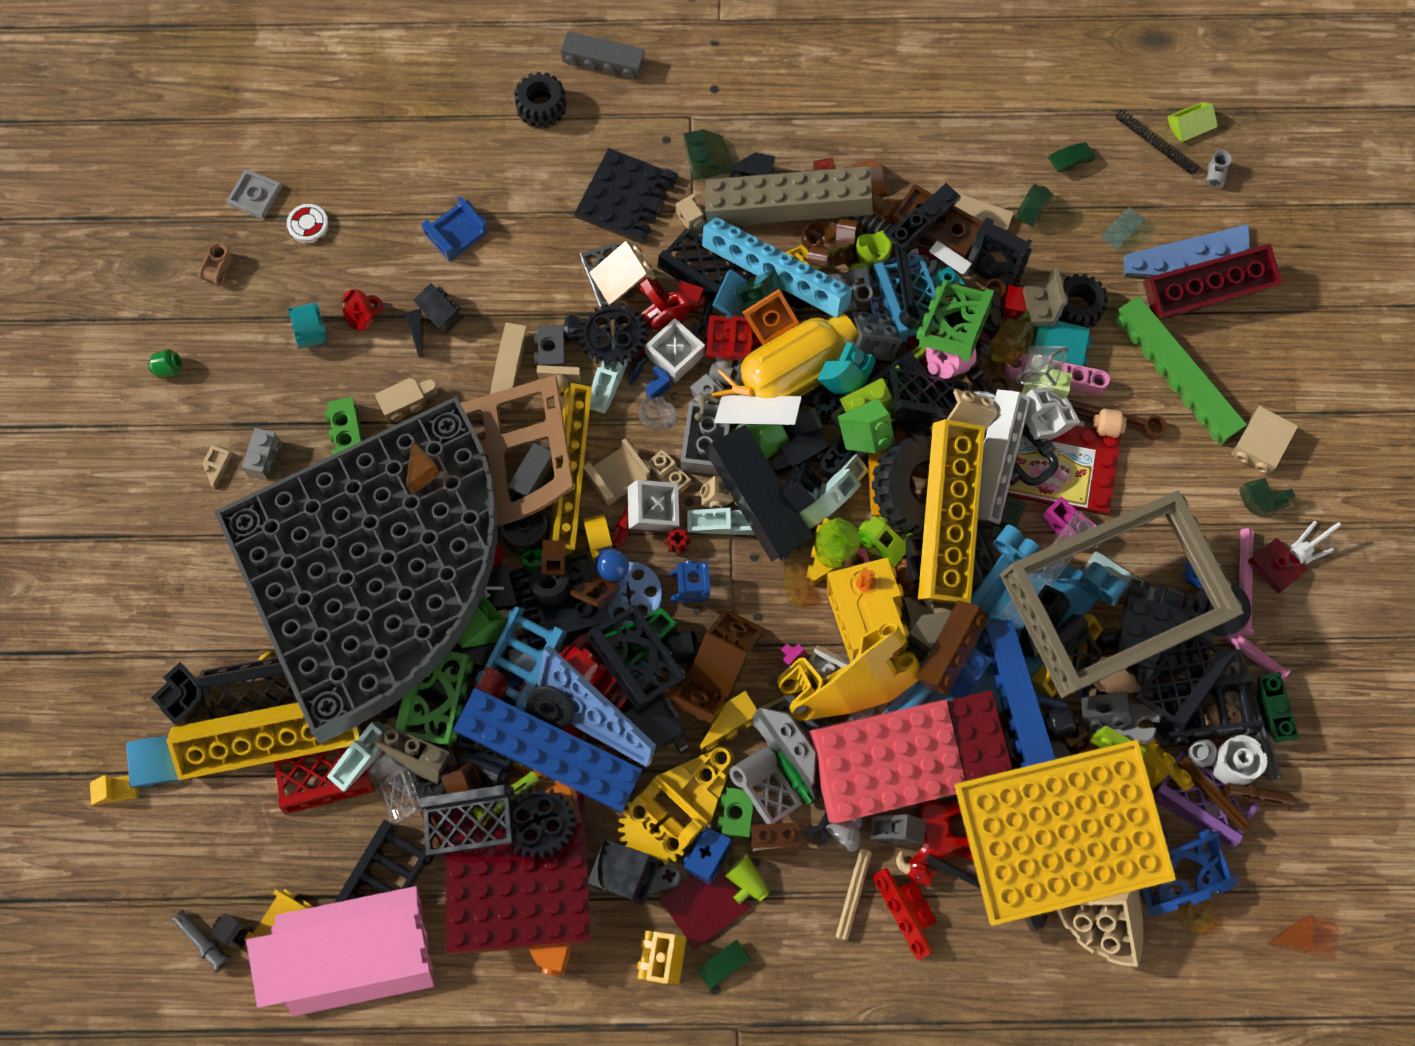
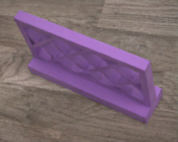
[1154,751,1259,850]

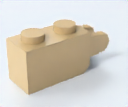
[375,378,438,423]

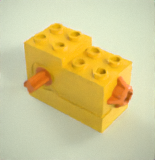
[827,558,909,663]

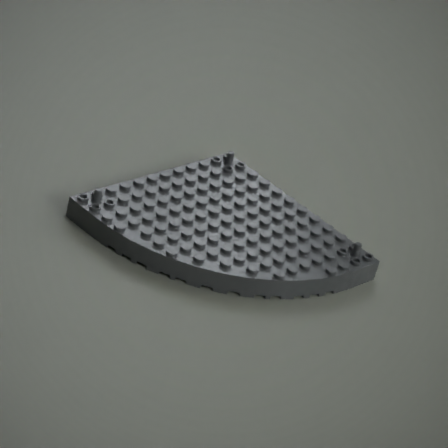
[214,396,498,744]

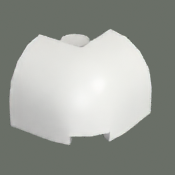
[1024,387,1080,441]

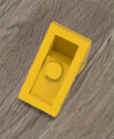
[90,775,139,806]

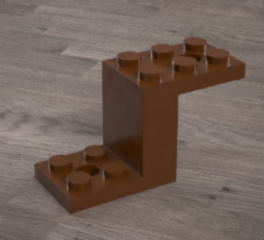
[670,609,765,723]

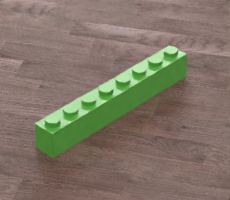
[1114,296,1247,446]

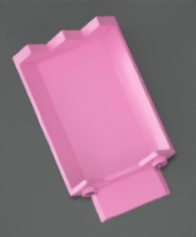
[246,886,434,1016]

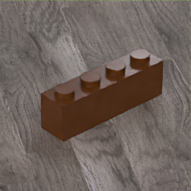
[916,600,990,695]

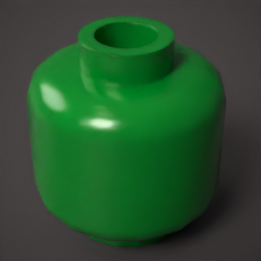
[148,349,182,379]

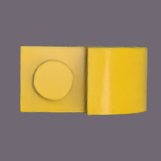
[583,514,613,566]

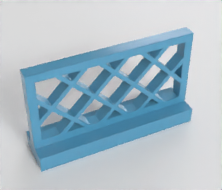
[874,256,949,343]

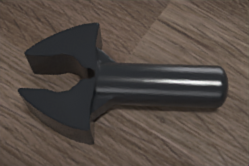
[692,303,713,342]
[807,811,832,847]

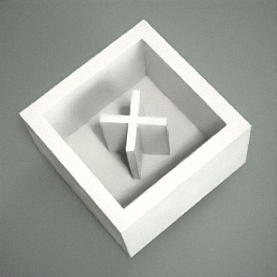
[645,318,705,383]
[628,480,679,532]

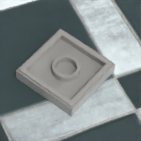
[226,169,283,220]

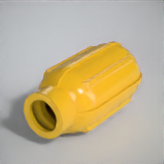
[740,313,859,399]

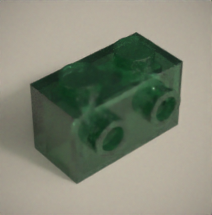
[733,270,786,309]

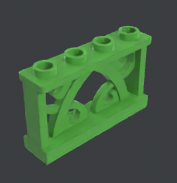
[917,280,994,361]
[396,652,474,747]

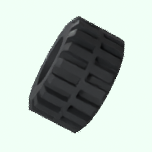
[514,72,567,129]
[1058,273,1108,328]

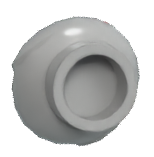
[1188,738,1218,767]

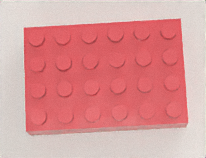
[808,700,965,823]

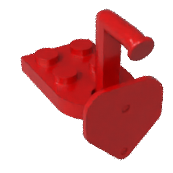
[638,277,692,357]

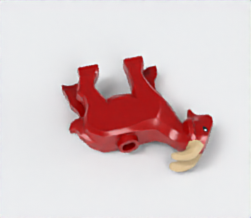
[896,798,974,887]

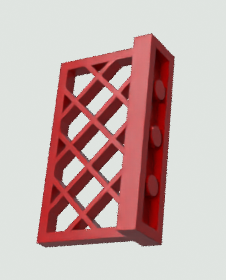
[274,746,375,815]

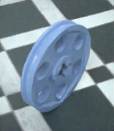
[601,562,662,626]

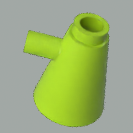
[724,854,770,904]

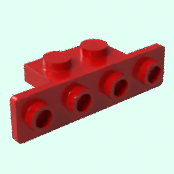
[872,868,938,961]

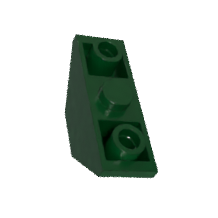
[1257,672,1299,743]

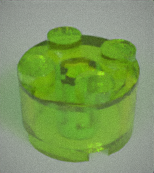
[815,518,861,569]

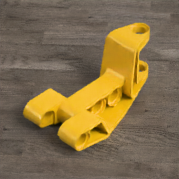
[777,621,921,721]

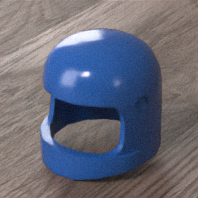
[594,548,629,582]

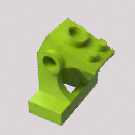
[856,516,913,567]

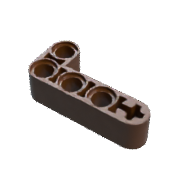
[807,219,863,268]

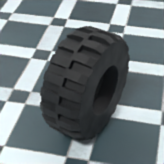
[872,435,932,535]

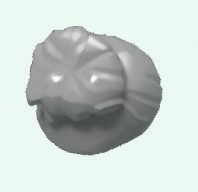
[826,817,863,852]

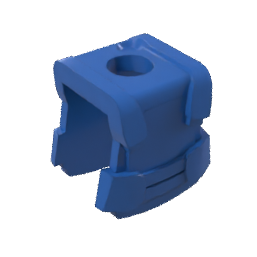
[669,561,710,604]

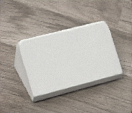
[929,241,971,275]
[808,645,850,677]

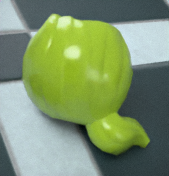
[848,231,892,272]

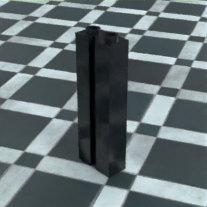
[704,424,814,562]

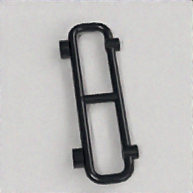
[935,366,1059,486]

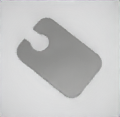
[1088,703,1161,744]

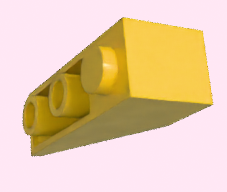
[700,691,757,753]

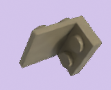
[1023,267,1068,327]

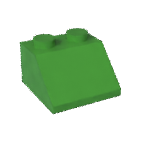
[838,398,895,454]

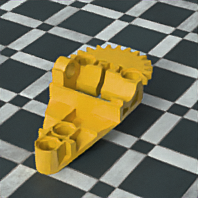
[618,747,735,867]

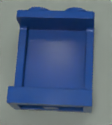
[421,196,488,262]

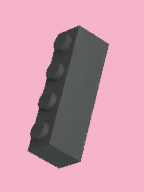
[561,31,645,80]

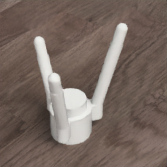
[1290,521,1341,565]

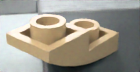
[647,450,693,495]

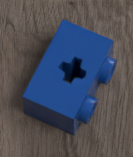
[683,827,733,886]

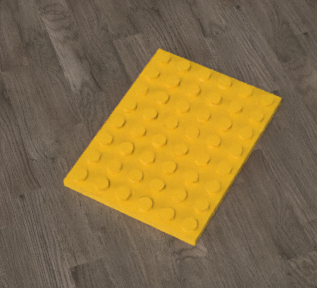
[954,740,1176,926]

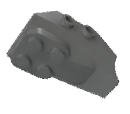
[753,695,830,799]

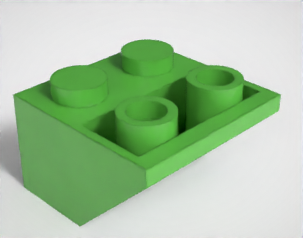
[458,595,507,648]

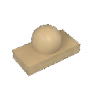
[537,365,581,394]

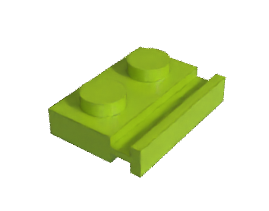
[1089,726,1146,757]

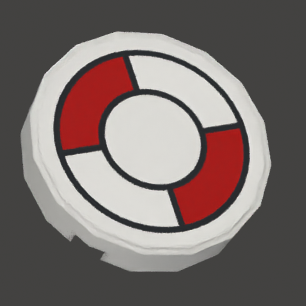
[287,204,329,243]

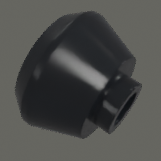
[564,314,583,342]

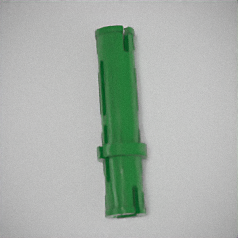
[769,748,820,806]

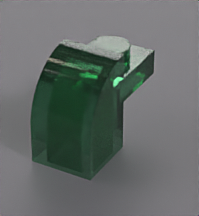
[1015,183,1054,227]
[1239,478,1295,517]

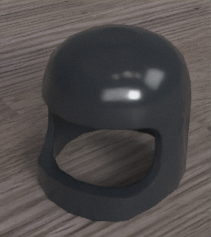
[662,629,699,665]

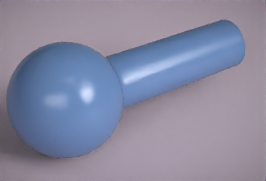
[1034,689,1068,709]

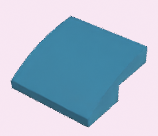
[712,269,760,318]
[126,736,179,788]

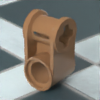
[198,243,233,286]

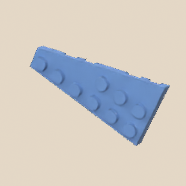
[1124,224,1250,278]
[536,645,656,767]

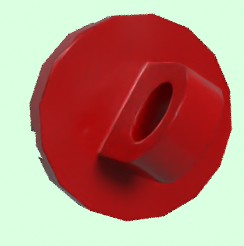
[342,289,384,331]

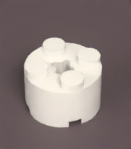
[1212,735,1267,786]

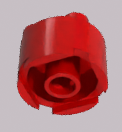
[562,643,609,687]

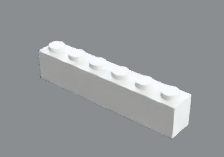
[978,389,1031,524]

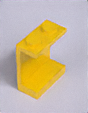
[244,889,314,941]

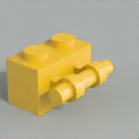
[637,931,687,985]

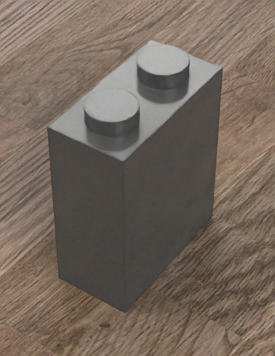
[508,443,554,501]

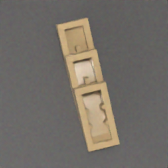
[490,323,527,409]

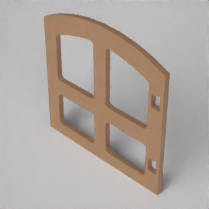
[460,375,574,526]

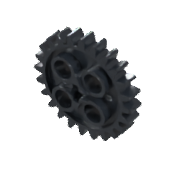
[578,302,648,367]
[500,786,577,862]

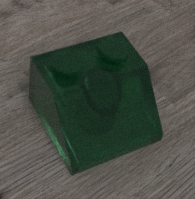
[683,129,731,181]

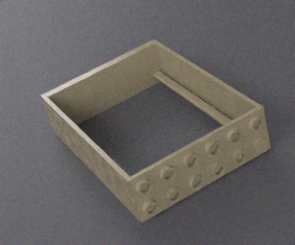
[1000,490,1244,698]

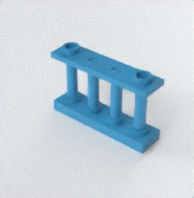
[475,606,568,713]

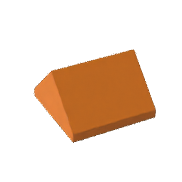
[743,289,799,345]

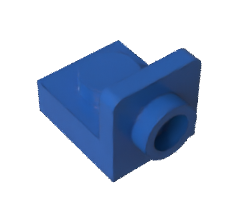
[645,366,671,403]

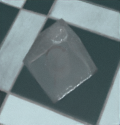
[1016,345,1069,386]

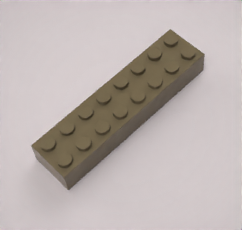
[705,166,873,226]

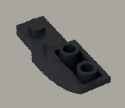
[886,183,961,250]

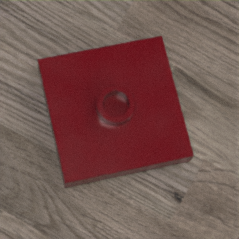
[1248,538,1307,594]

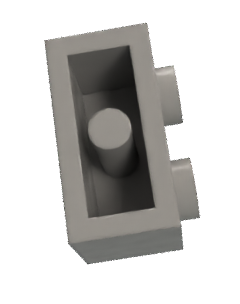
[241,428,281,481]

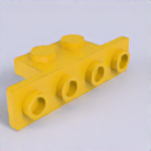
[1137,722,1195,791]

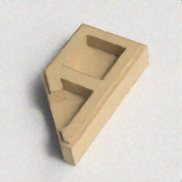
[202,445,233,489]

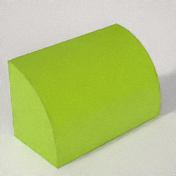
[1167,102,1218,142]

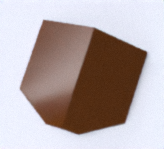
[570,575,621,610]

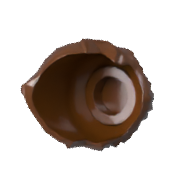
[801,220,837,250]

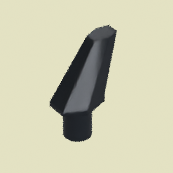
[627,354,650,386]

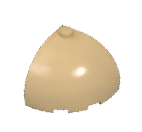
[1057,889,1143,967]

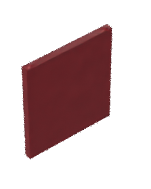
[659,867,751,950]

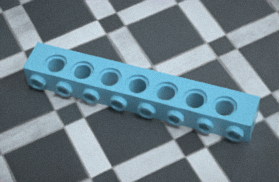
[702,217,852,318]

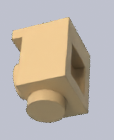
[676,194,705,231]

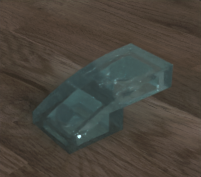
[1101,207,1145,250]

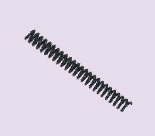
[1115,109,1199,175]

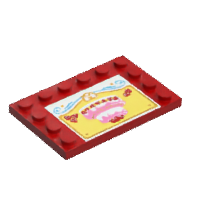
[1007,424,1121,516]

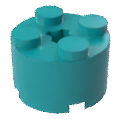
[287,302,327,349]

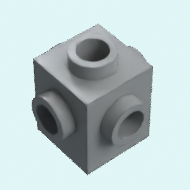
[690,374,724,405]

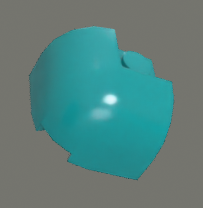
[818,342,876,394]

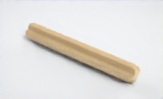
[836,849,872,941]

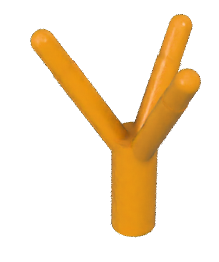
[711,369,754,397]

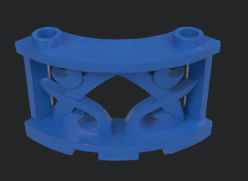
[1142,828,1240,917]

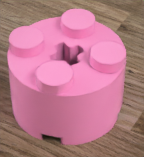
[926,331,976,378]

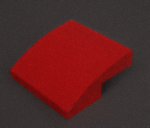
[705,315,753,360]

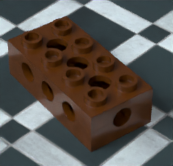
[892,184,983,259]

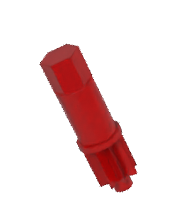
[611,503,630,548]

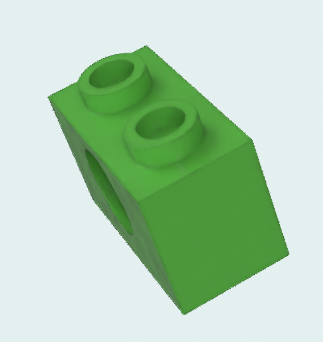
[718,788,753,840]

